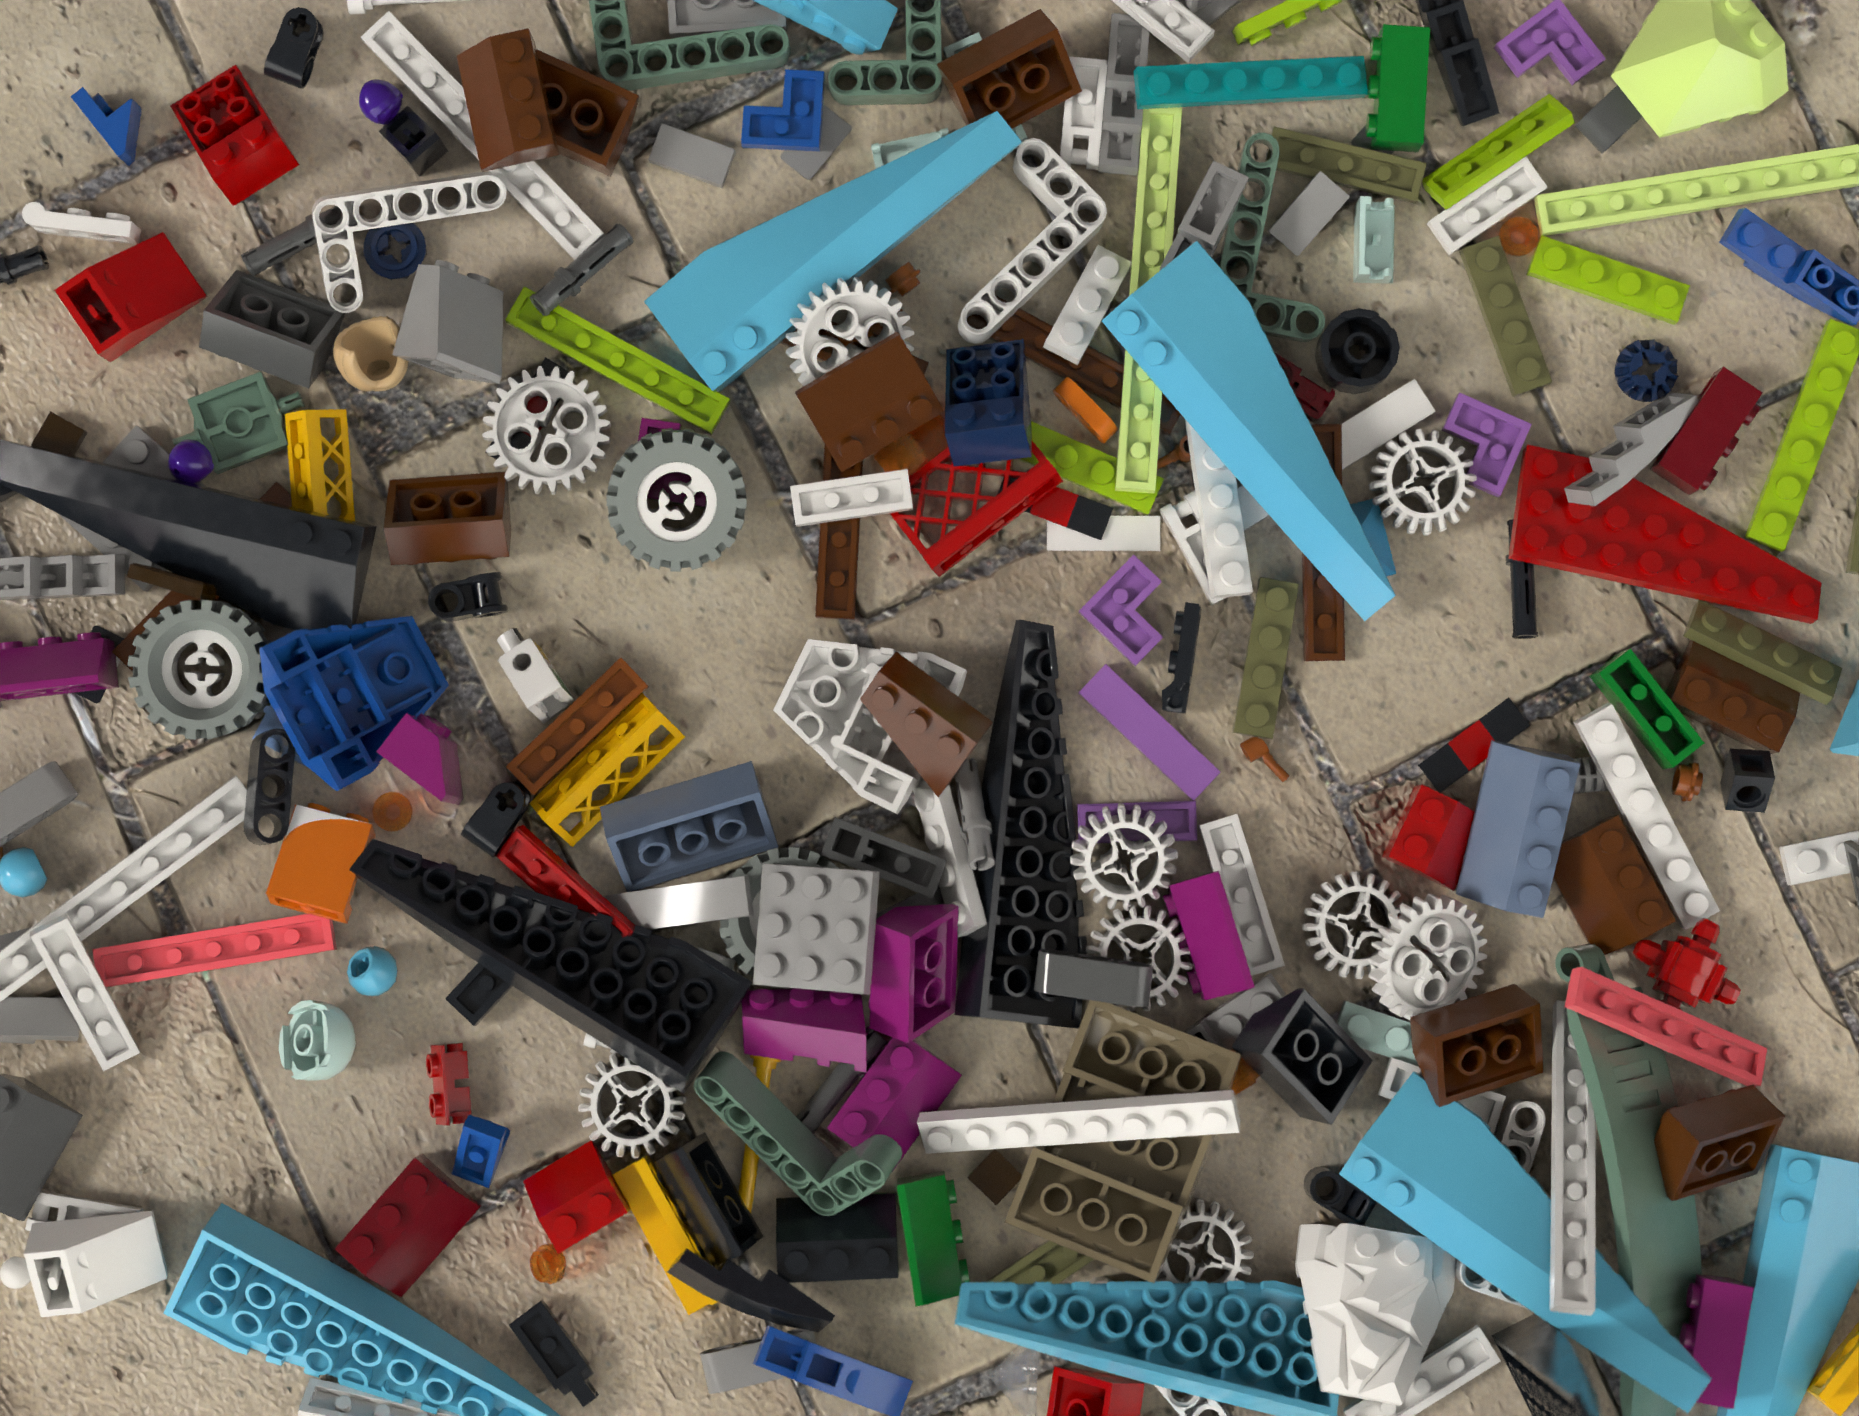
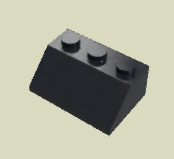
[1231,988,1373,1125]
[654,1132,764,1267]
[776,1193,899,1283]

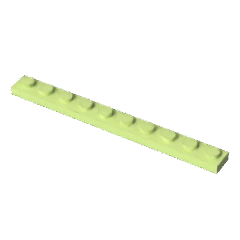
[1115,107,1182,494]
[1534,144,1859,236]

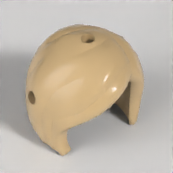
[333,316,409,391]

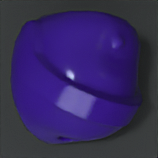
[359,79,403,125]
[168,440,215,484]

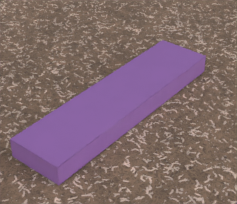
[1078,664,1220,801]

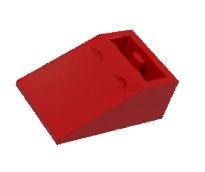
[170,64,300,207]
[54,232,208,363]

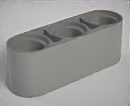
[0,761,78,847]
[700,1329,817,1394]

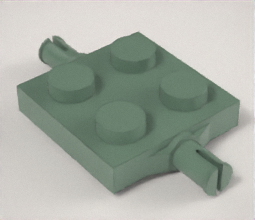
[173,371,305,474]

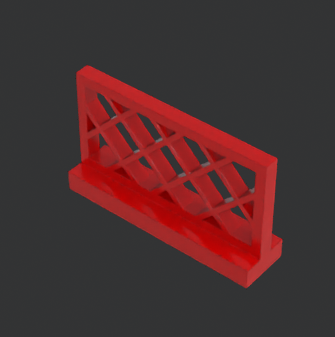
[890,440,1063,577]

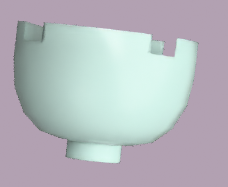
[279,1000,356,1081]

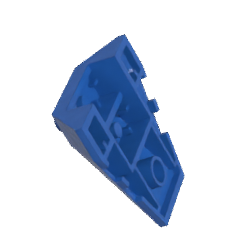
[259,616,449,791]

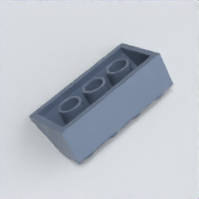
[1456,740,1580,918]
[600,761,778,892]

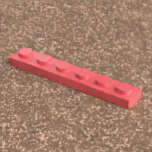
[92,914,337,987]
[1565,967,1767,1087]

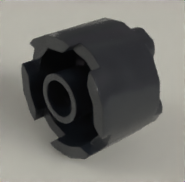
[1315,308,1400,395]

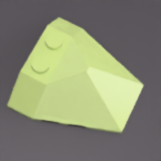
[1611,0,1788,138]

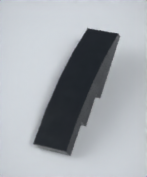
[1416,0,1500,126]
[667,1248,835,1332]

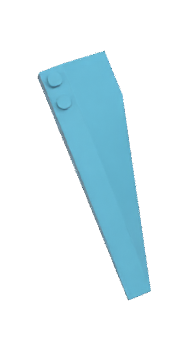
[644,111,1022,392]
[1102,241,1396,621]
[1339,1071,1712,1413]
[1716,1144,1859,1416]
[163,1203,560,1416]
[955,1281,1339,1416]

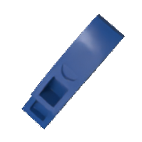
[1719,208,1859,326]
[753,1325,913,1416]

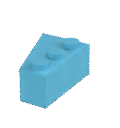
[753,0,898,55]

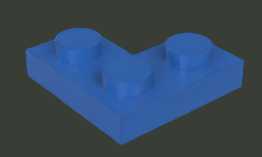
[741,69,825,152]

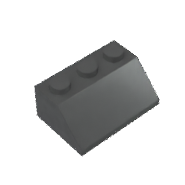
[199,269,345,389]
[0,1073,83,1221]

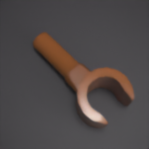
[1157,435,1191,470]
[1240,737,1290,782]

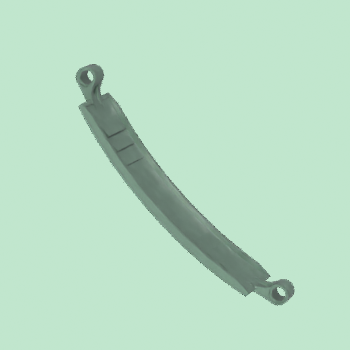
[1555,944,1702,1416]

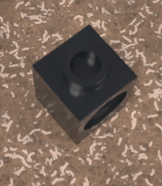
[1720,748,1775,813]

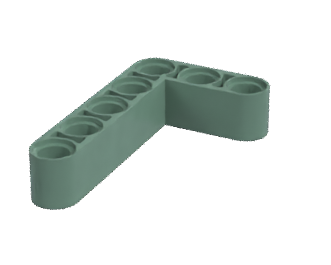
[589,0,791,91]
[828,0,942,105]
[1219,133,1325,342]
[694,1051,902,1216]

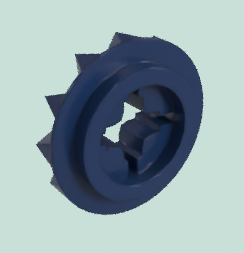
[363,223,427,280]
[1615,339,1679,402]

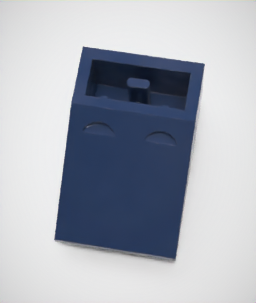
[945,339,1032,466]

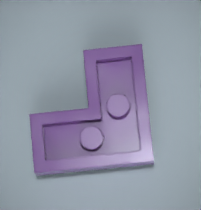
[1494,0,1606,86]
[1442,392,1532,497]
[1078,554,1163,666]

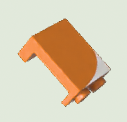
[266,803,376,924]

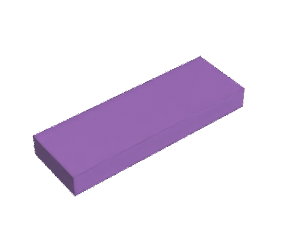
[1077,801,1197,844]

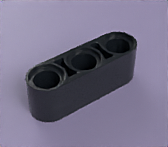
[244,728,295,846]

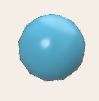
[0,847,47,898]
[347,946,398,996]

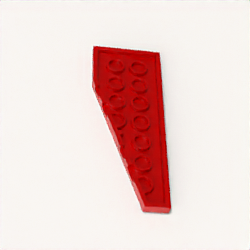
[1508,444,1822,624]

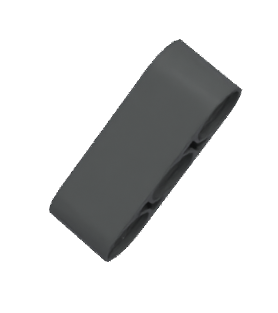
[1575,85,1643,154]
[1034,949,1153,1007]

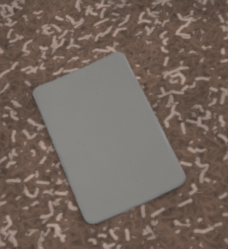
[780,105,852,180]

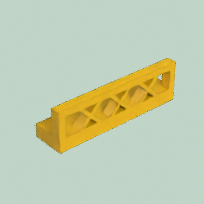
[285,409,355,521]
[529,693,685,847]
[612,1154,718,1315]
[1807,1321,1859,1416]

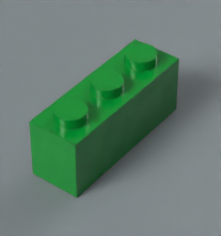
[1365,24,1430,153]
[1589,649,1704,769]

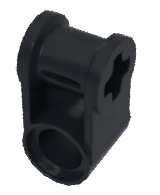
[264,7,324,89]
[428,572,508,622]
[461,781,531,858]
[1304,1166,1378,1226]

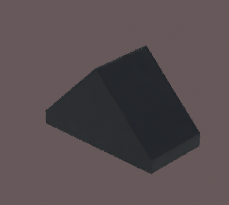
[379,105,448,177]

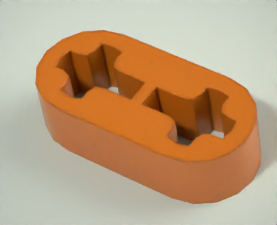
[1052,377,1118,444]

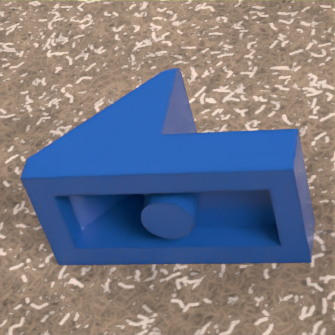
[70,87,142,166]
[452,1115,510,1188]

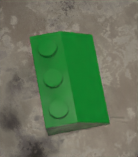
[897,1171,970,1307]

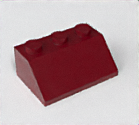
[335,1154,481,1297]

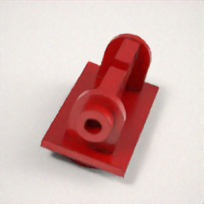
[426,1043,472,1126]

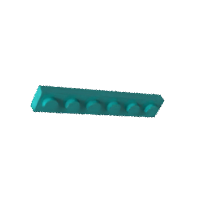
[1133,56,1368,109]

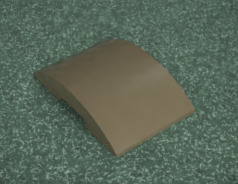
[1005,1000,1242,1283]

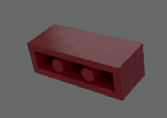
[1650,367,1763,495]

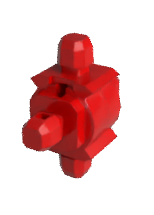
[1633,918,1741,1011]

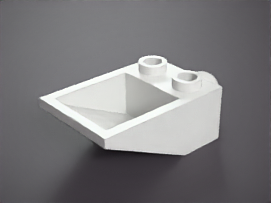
[0,1211,168,1317]

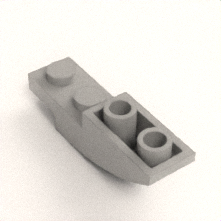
[1183,973,1286,1050]

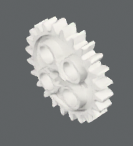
[786,277,914,387]
[482,366,611,495]
[1368,893,1487,1020]

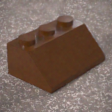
[937,9,1082,129]
[456,28,559,172]
[536,49,640,177]
[795,331,944,472]
[383,471,511,565]
[1665,640,1800,754]
[1553,815,1676,955]
[1410,984,1544,1107]
[1654,1085,1785,1201]

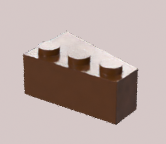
[860,651,993,797]

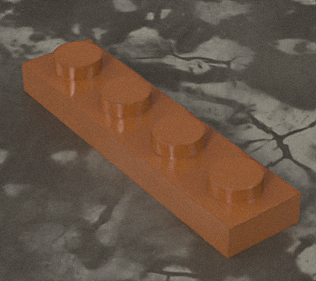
[506,658,649,795]

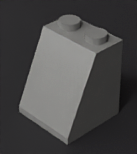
[392,260,503,384]

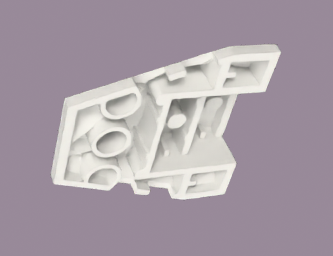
[773,639,967,814]
[1295,1223,1457,1405]

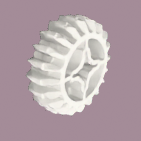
[1369,429,1477,536]
[1070,803,1178,911]
[1302,872,1401,979]
[1086,904,1193,1011]
[578,1053,687,1158]
[1156,1199,1254,1283]

